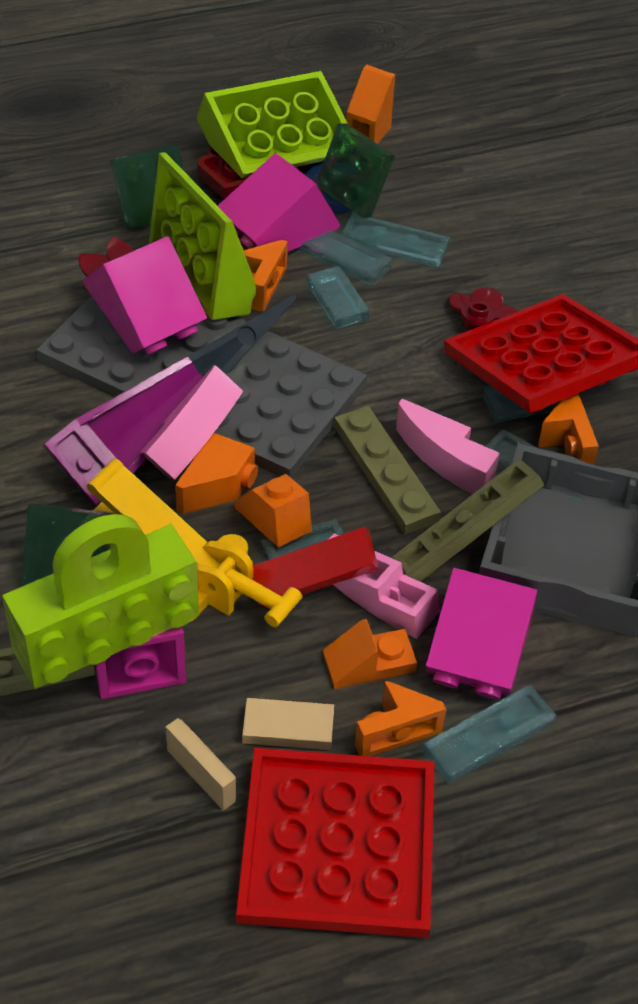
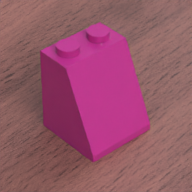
[218,152,341,252]
[83,236,207,355]
[426,568,537,700]
[94,627,186,700]

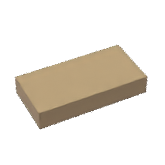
[242,698,334,750]
[166,718,236,811]

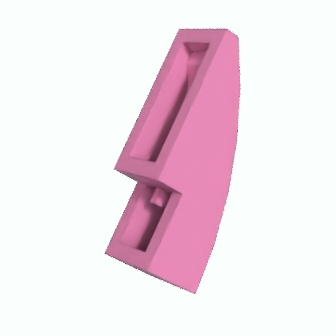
[140,365,243,480]
[396,399,500,494]
[329,533,440,639]

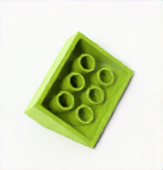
[196,71,361,178]
[149,152,256,320]

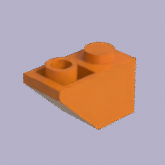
[346,64,395,149]

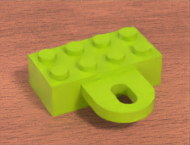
[2,514,199,689]

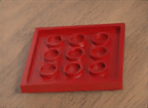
[444,294,638,413]
[236,748,435,938]

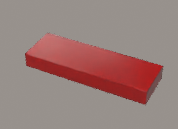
[253,527,378,608]

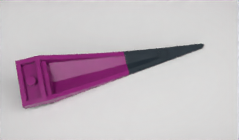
[43,294,297,507]

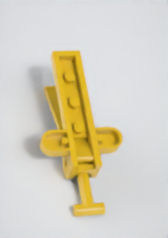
[81,458,302,627]

